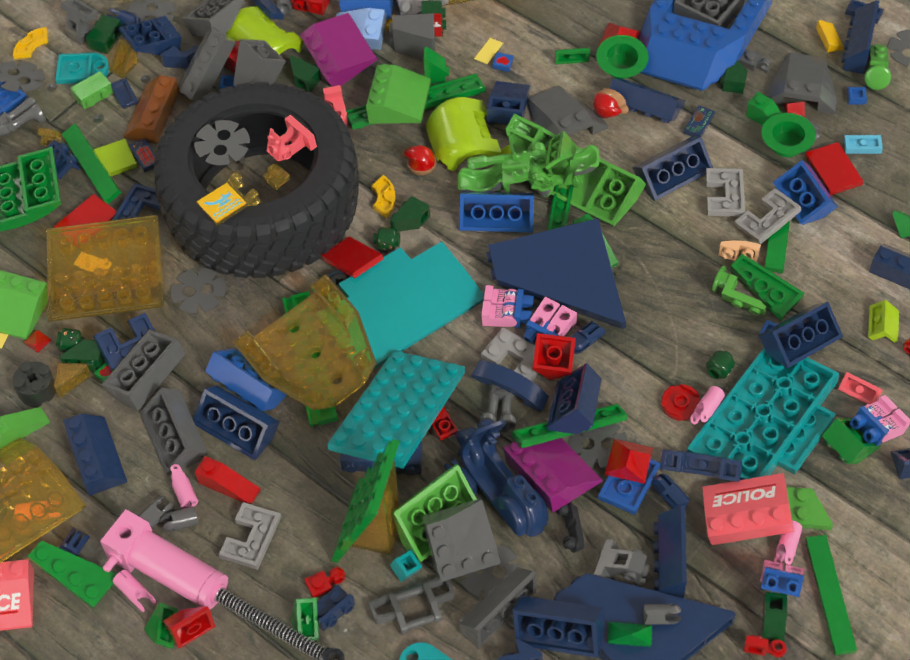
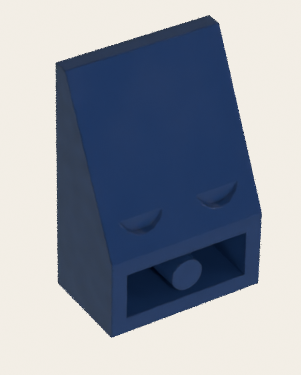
[119,16,181,55]
[487,81,530,125]

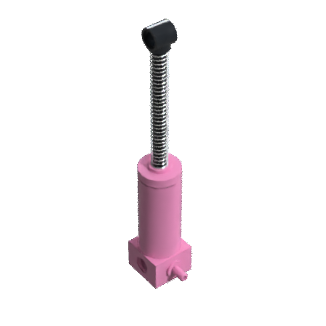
[100,509,345,660]

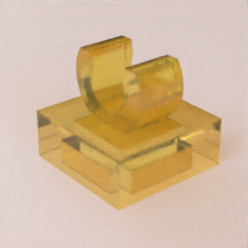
[38,128,62,146]
[263,164,290,190]

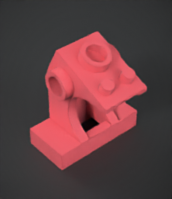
[323,85,347,126]
[267,115,317,161]

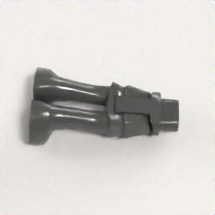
[0,96,47,137]
[479,383,517,432]

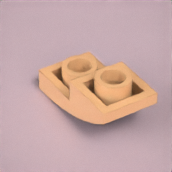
[718,241,761,261]

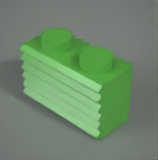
[70,71,113,109]

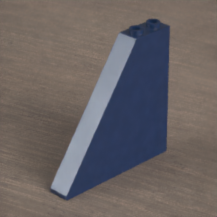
[486,218,626,329]
[554,573,736,660]

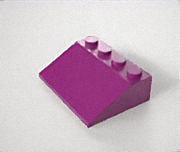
[300,13,378,86]
[503,438,602,513]

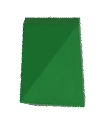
[555,48,590,65]
[893,210,910,239]
[290,597,319,641]
[144,602,178,649]
[608,622,652,647]

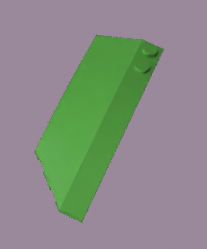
[506,114,646,226]

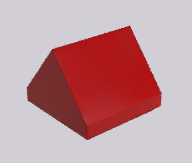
[783,102,805,117]

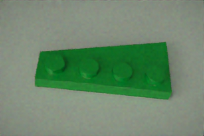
[730,254,804,321]
[27,541,117,609]

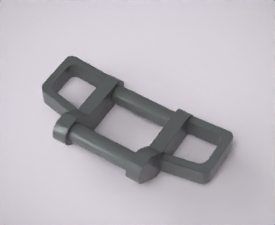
[369,578,455,635]

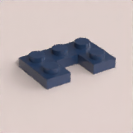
[110,183,160,238]
[93,313,156,371]

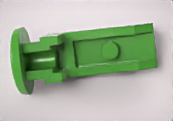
[864,44,891,90]
[712,266,766,316]

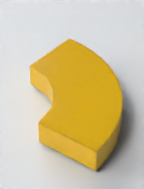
[13,27,48,59]
[371,175,396,219]

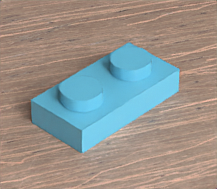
[844,135,883,154]

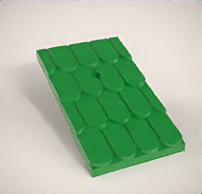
[330,439,400,563]

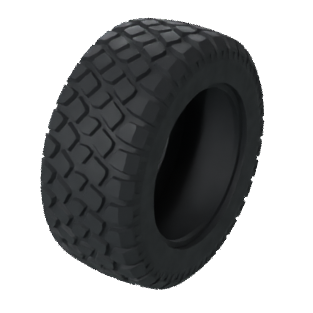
[154,82,359,278]

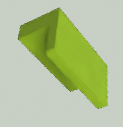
[868,300,899,343]

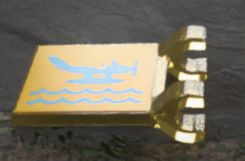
[196,172,261,226]

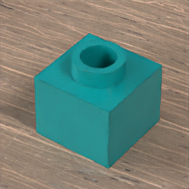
[390,550,422,582]

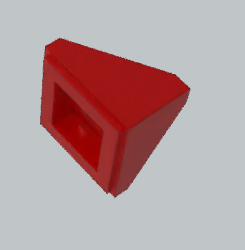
[24,330,51,353]

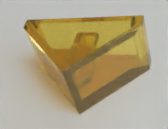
[109,39,139,77]
[54,363,91,399]

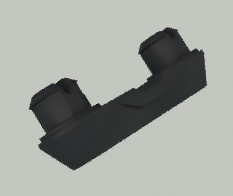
[557,502,585,553]

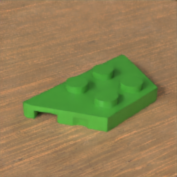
[787,487,833,530]

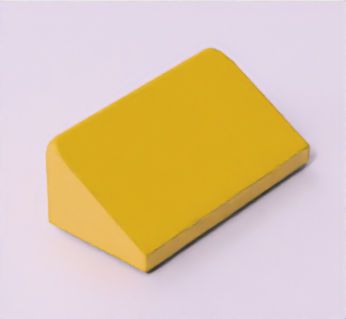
[816,20,844,53]

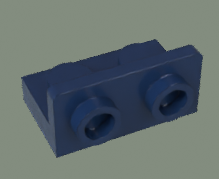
[46,140,81,179]
[317,585,355,631]

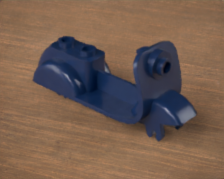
[455,419,548,537]

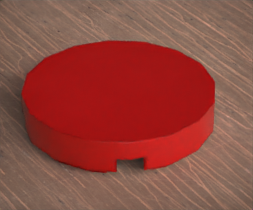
[661,384,700,421]

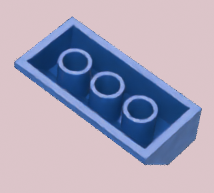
[459,191,534,232]
[205,348,294,411]

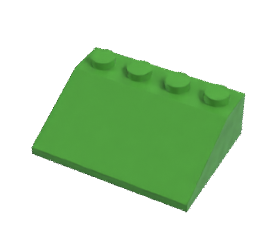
[366,64,431,124]
[0,270,52,340]
[392,464,477,562]

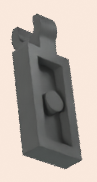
[739,48,771,73]

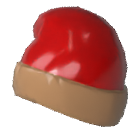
[593,88,629,119]
[401,145,436,176]

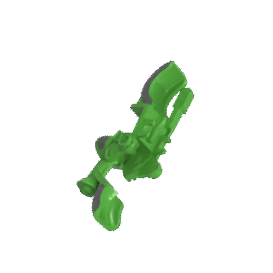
[458,143,599,197]

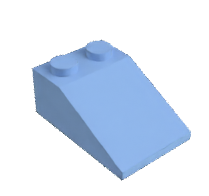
[336,8,387,50]

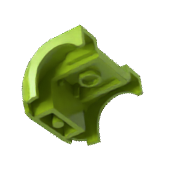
[226,6,304,55]
[425,97,502,171]

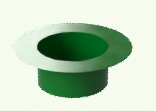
[596,35,649,79]
[762,113,816,157]

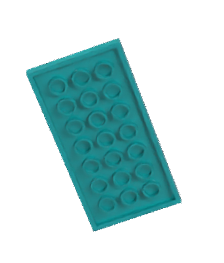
[328,351,465,468]

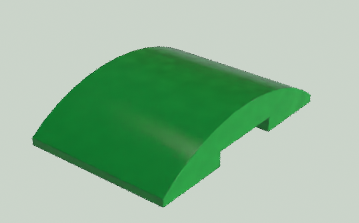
[0,147,62,232]

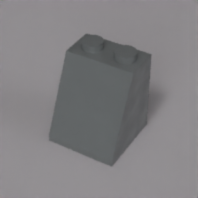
[389,14,435,60]
[233,39,286,86]

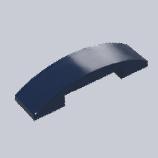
[471,360,549,413]
[660,449,742,482]

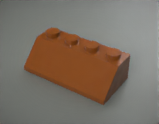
[124,75,180,144]

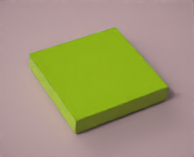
[94,139,137,176]

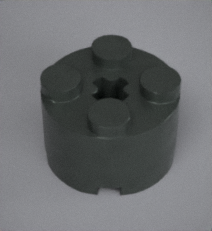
[13,361,57,407]

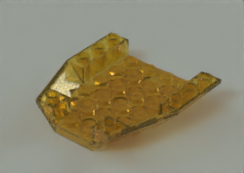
[233,274,376,410]

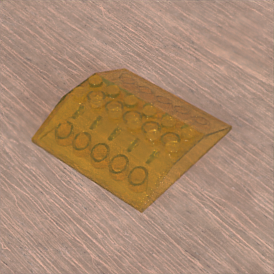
[47,215,165,322]
[0,438,86,563]

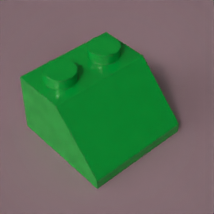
[822,418,881,464]

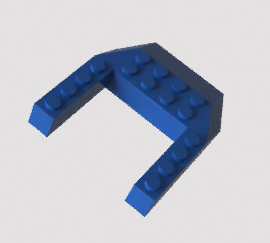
[638,0,772,91]

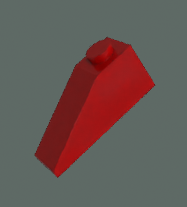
[195,456,261,505]

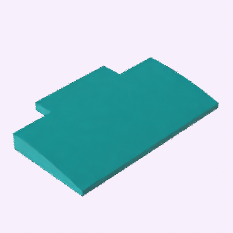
[318,241,484,377]
[687,348,839,480]

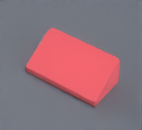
[838,372,883,405]

